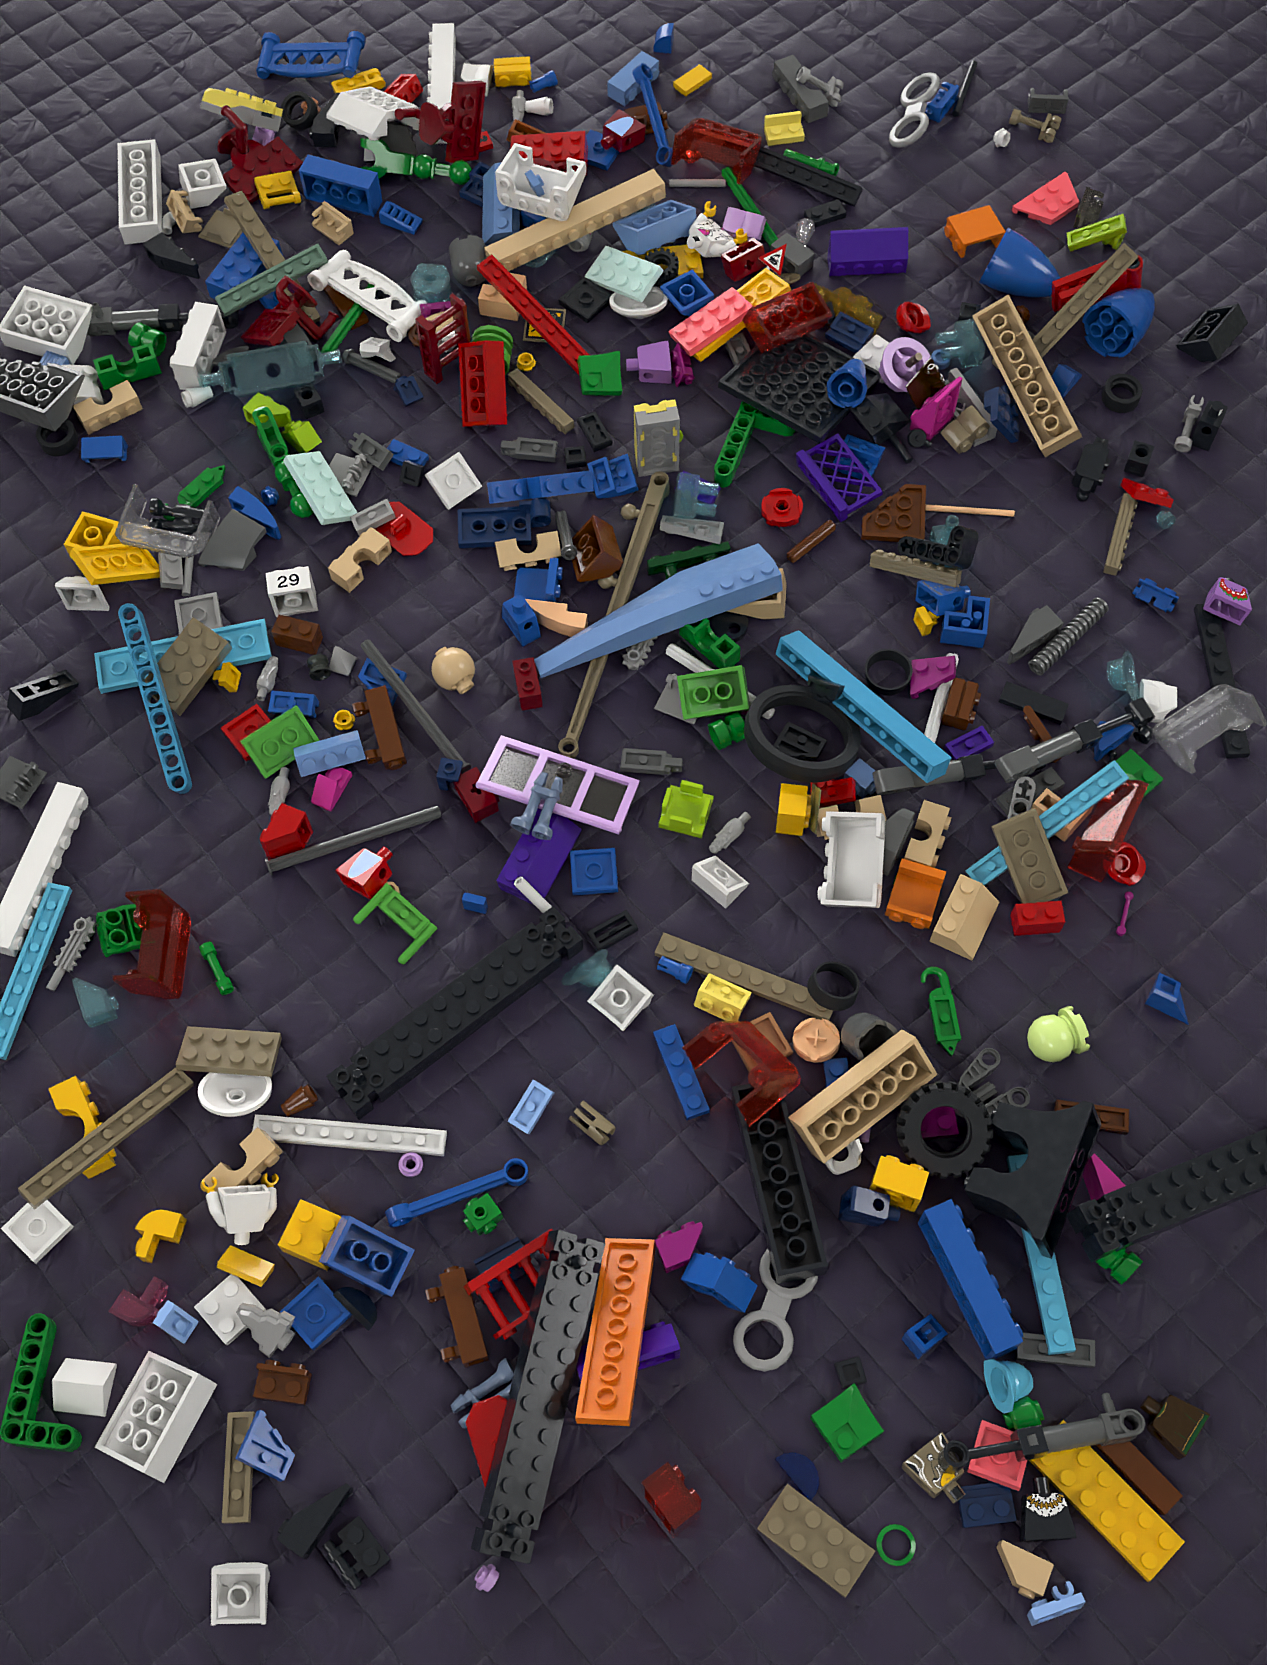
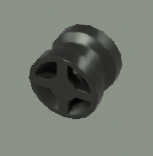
[307,654,331,681]

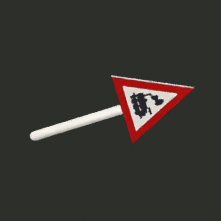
[758,244,786,276]

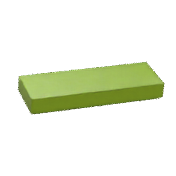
[1067,214,1127,251]

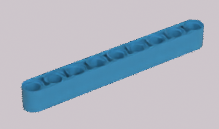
[118,603,192,794]

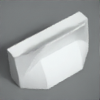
[461,63,493,97]
[360,337,396,362]
[1140,679,1177,723]

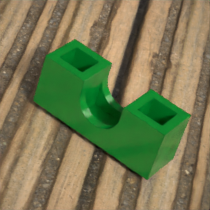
[93,343,162,390]
[679,618,740,669]

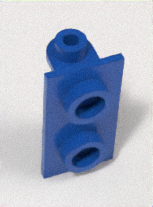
[1132,578,1179,612]

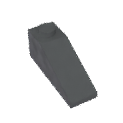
[1007,605,1063,665]

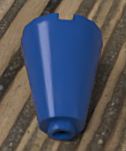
[827,359,867,408]

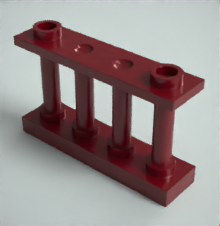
[415,293,471,384]

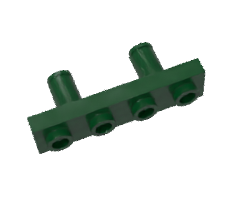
[646,541,731,579]

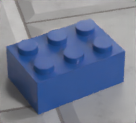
[319,1215,415,1297]

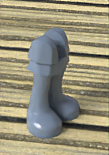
[510,772,563,840]
[450,1358,515,1428]

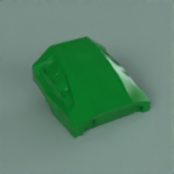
[96,903,155,957]

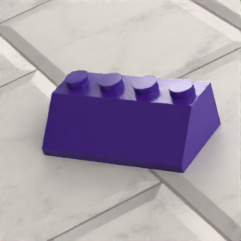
[827,227,908,276]
[496,808,582,906]
[576,1322,681,1383]

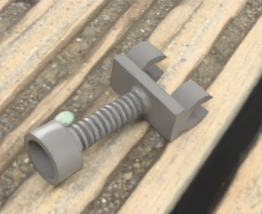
[796,66,843,107]
[1174,395,1204,452]

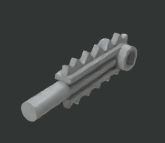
[623,636,657,670]
[46,917,97,992]

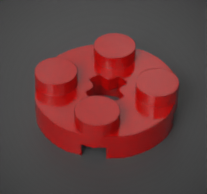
[761,488,803,527]

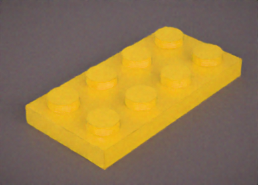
[622,245,703,278]
[69,542,160,585]

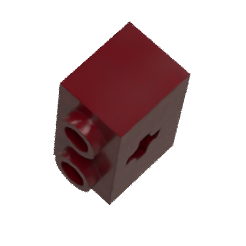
[721,237,766,282]
[512,657,543,711]
[454,767,500,823]

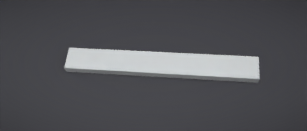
[252,1114,447,1156]

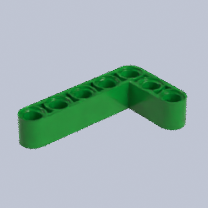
[714,401,795,488]
[0,1313,82,1452]

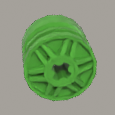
[471,325,513,375]

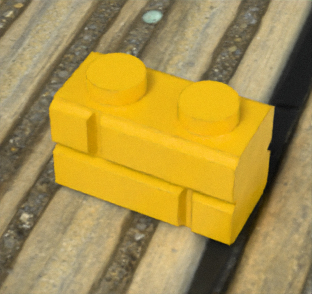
[494,56,532,87]

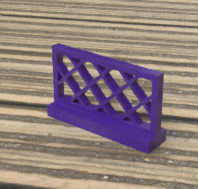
[796,434,883,522]

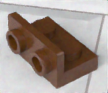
[253,1360,312,1405]

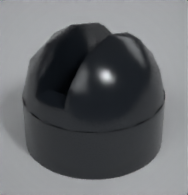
[1133,725,1153,744]

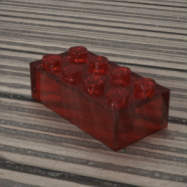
[742,282,833,353]
[641,1462,702,1539]

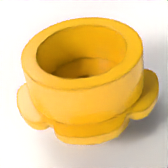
[516,353,536,371]
[333,710,355,730]

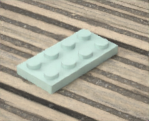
[584,246,664,302]
[283,451,357,525]

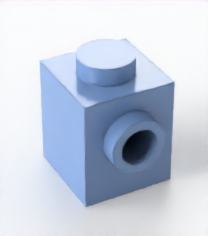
[844,758,876,799]

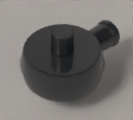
[907,428,932,448]

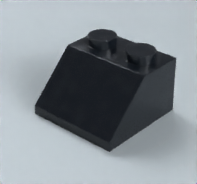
[850,393,910,445]

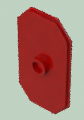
[375,502,433,556]
[465,1395,507,1487]

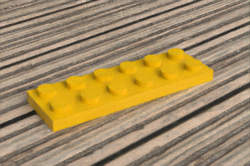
[693,268,791,362]
[1029,1420,1185,1582]

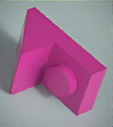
[311,767,352,811]

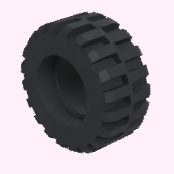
[896,1081,993,1179]

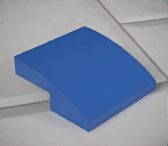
[831,434,885,481]
[588,453,639,498]

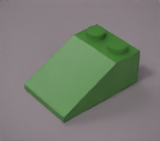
[677,665,750,720]

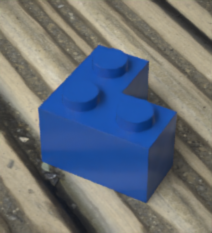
[940,596,990,648]
[680,1252,758,1313]

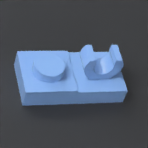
[508,1080,554,1134]
[153,1300,199,1344]
[1027,1581,1085,1626]

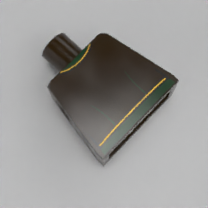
[1140,1395,1210,1460]

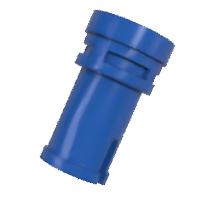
[529,70,558,93]
[657,956,694,984]

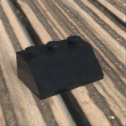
[1176,303,1248,362]

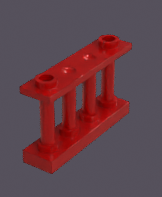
[464,1228,553,1340]

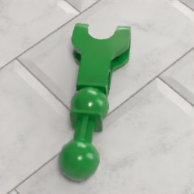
[360,137,472,185]
[252,407,314,518]

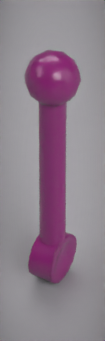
[1116,892,1134,936]

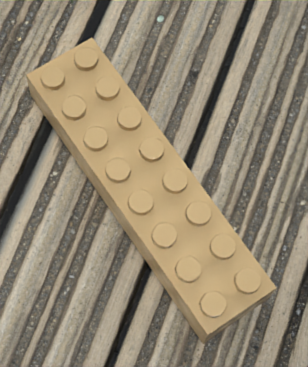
[972,295,1082,457]

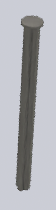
[361,639,471,774]
[265,806,442,875]

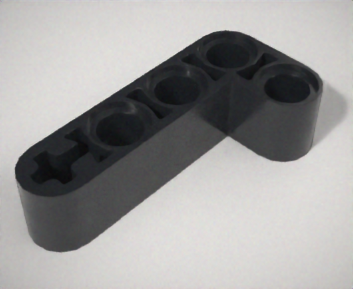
[897,525,979,569]

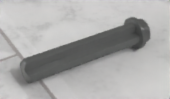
[342,349,401,384]
[555,510,578,560]

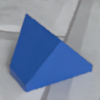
[1145,973,1189,1025]

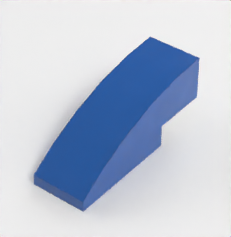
[228,486,281,540]

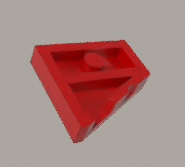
[1120,478,1174,508]

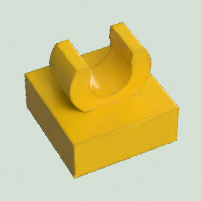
[913,606,940,636]
[212,662,241,692]

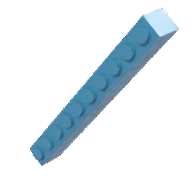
[776,630,952,783]

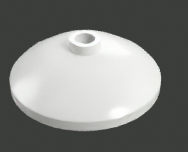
[610,286,668,319]
[198,1072,272,1117]

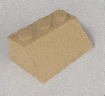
[930,874,999,961]

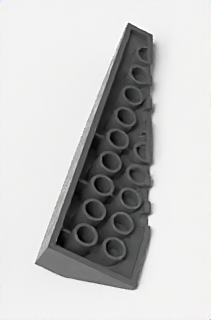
[0,359,85,431]

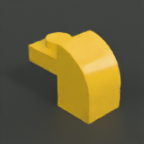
[135,1210,187,1263]

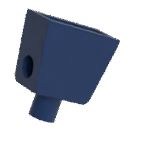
[838,1185,901,1226]

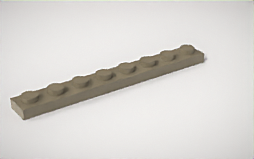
[224,191,321,323]
[1032,243,1139,358]
[655,932,833,1020]
[18,1067,193,1210]

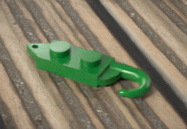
[163,465,226,520]
[921,967,961,1057]

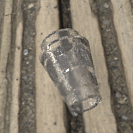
[796,218,815,247]

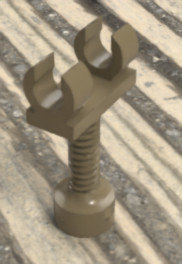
[1009,109,1062,143]

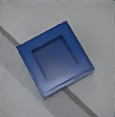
[462,893,488,914]

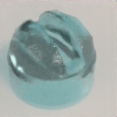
[1157,511,1176,529]

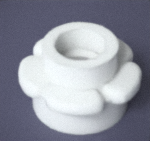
[994,128,1010,147]

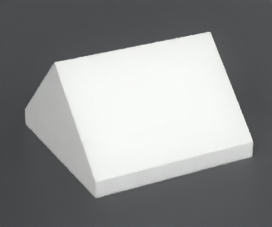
[692,856,749,909]
[52,1358,117,1417]

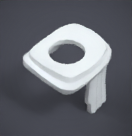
[825,1139,863,1175]

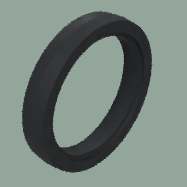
[744,685,861,783]

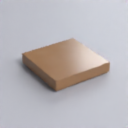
[728,1012,793,1075]

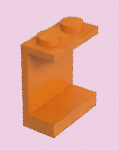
[944,205,1005,258]
[885,858,946,929]

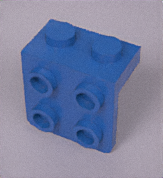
[514,558,563,603]

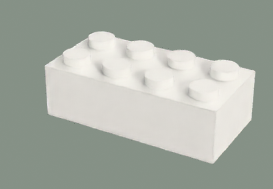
[170,302,226,390]

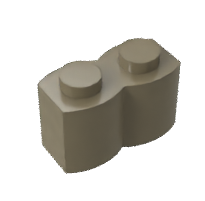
[941,405,990,454]

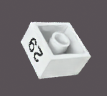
[266,566,318,617]

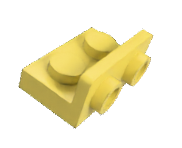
[764,111,805,146]
[694,973,752,1025]

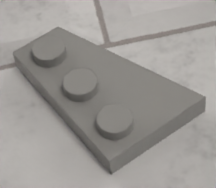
[660,515,724,544]

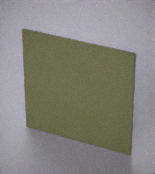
[808,783,821,834]

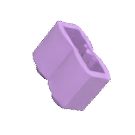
[722,207,766,242]

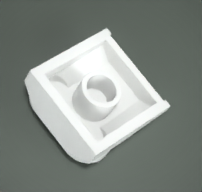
[61,365,104,405]
[587,965,654,1031]
[211,1562,270,1626]

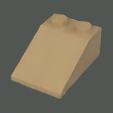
[728,568,787,619]

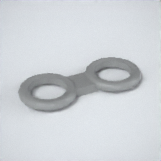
[889,72,940,148]
[733,1249,818,1371]

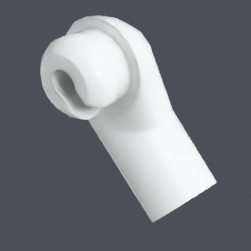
[162,212,177,235]

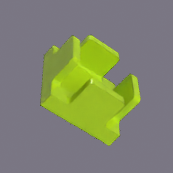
[659,780,714,839]

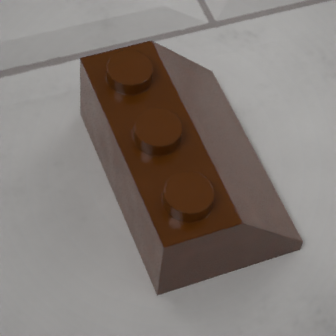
[572,515,623,582]

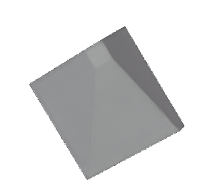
[329,646,357,676]

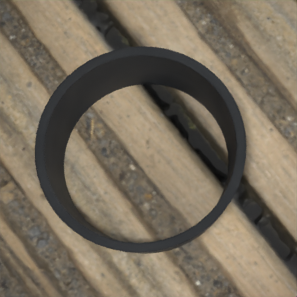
[865,649,913,696]
[807,961,860,1011]

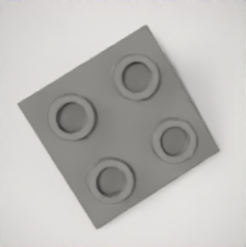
[329,453,373,497]
[654,673,697,725]

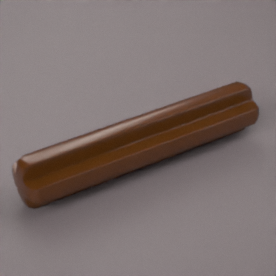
[786,520,836,563]

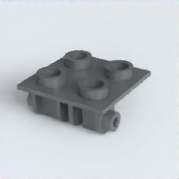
[0,756,47,809]

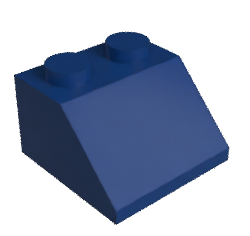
[660,270,714,317]

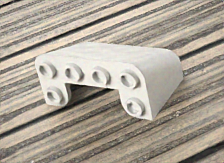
[495,143,586,221]
[818,811,885,908]

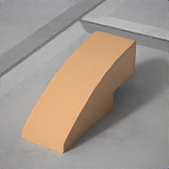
[525,599,588,637]

